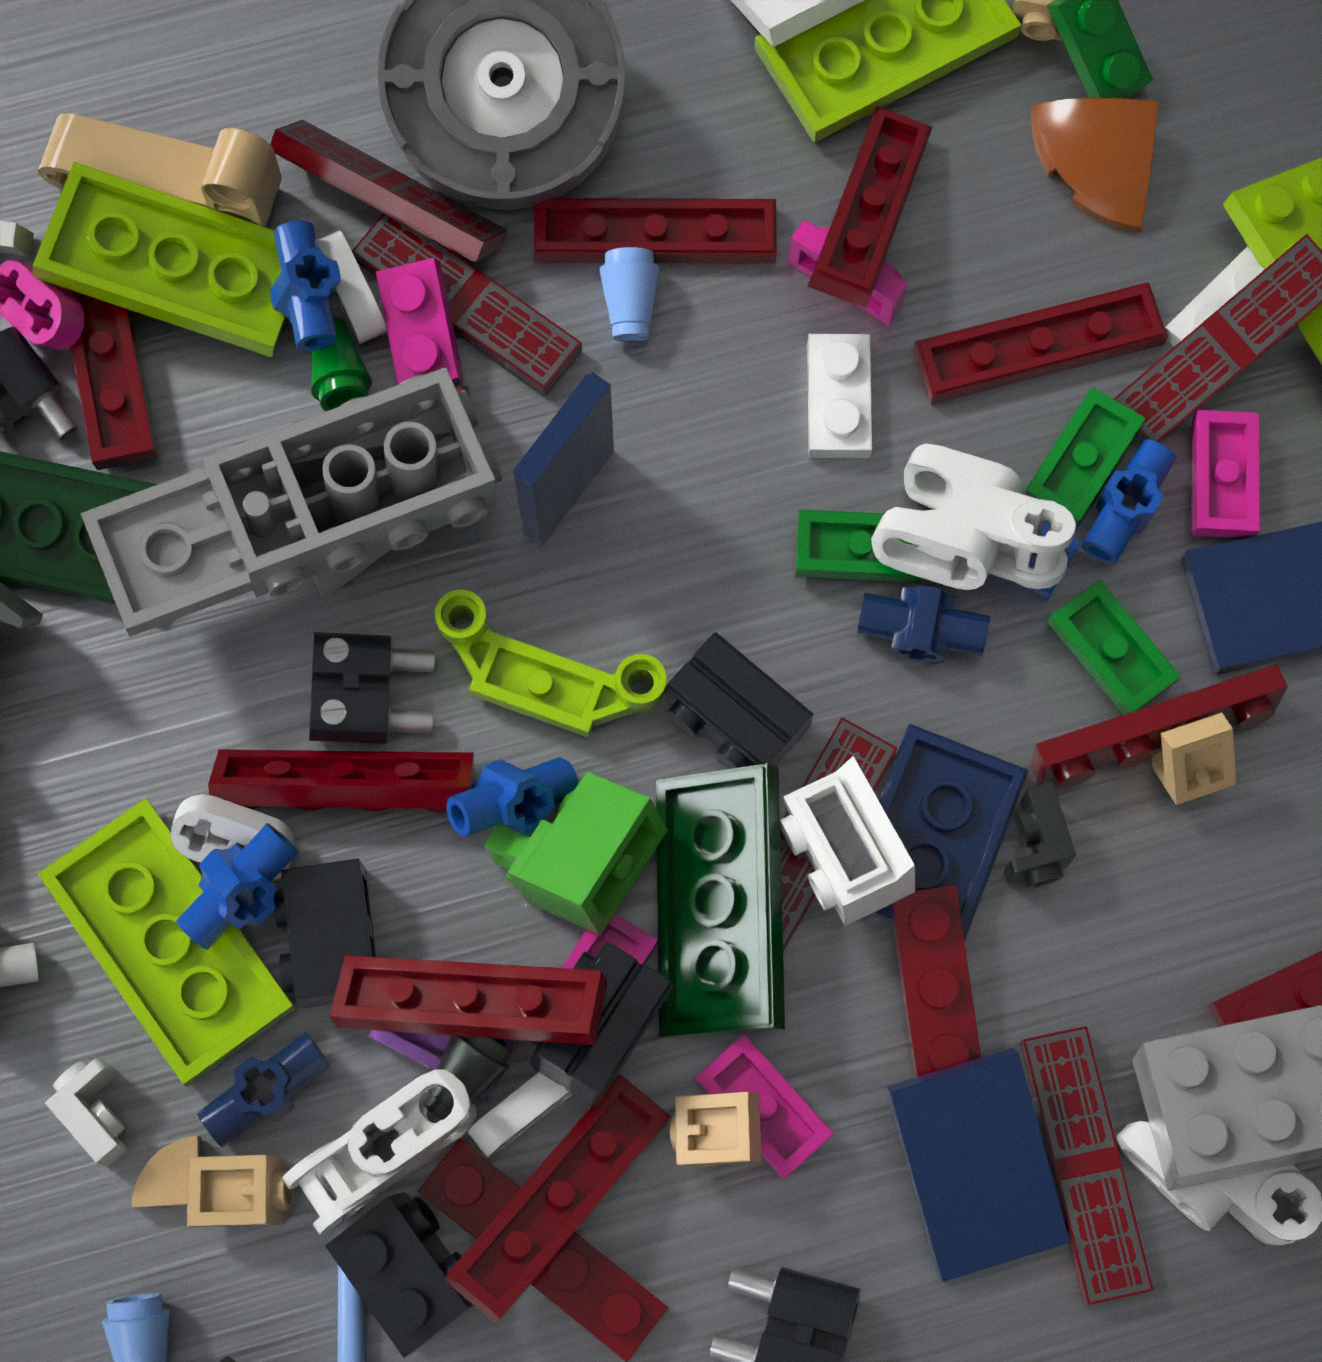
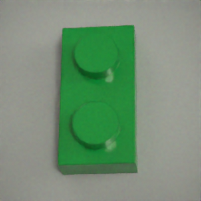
[1047,0,1153,99]
[1025,387,1146,527]
[795,509,922,583]
[1047,579,1181,715]

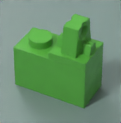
[484,772,668,936]

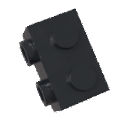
[325,1192,475,1358]

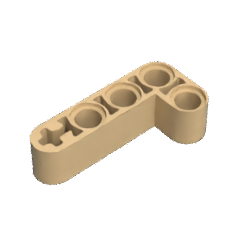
[38,113,282,227]

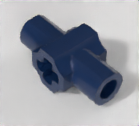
[857,585,990,664]
[197,1032,331,1147]

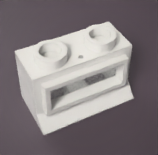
[779,756,915,926]

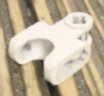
[871,444,1076,590]
[283,1069,479,1236]
[1116,1121,1322,1247]

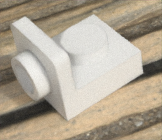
[45,1058,129,1168]

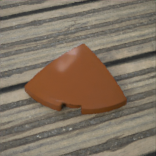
[1031,98,1159,232]

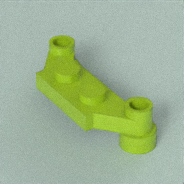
[435,589,667,738]

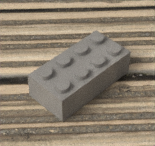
[1132,1005,1322,1191]

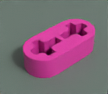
[0,260,85,350]

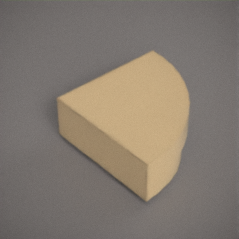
[132,1136,202,1209]

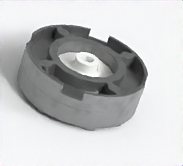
[377,0,625,210]

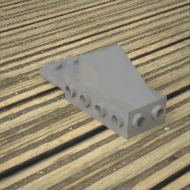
[80,367,502,637]

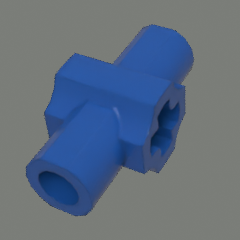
[270,220,341,351]
[1081,439,1177,565]
[447,757,578,837]
[176,823,299,950]

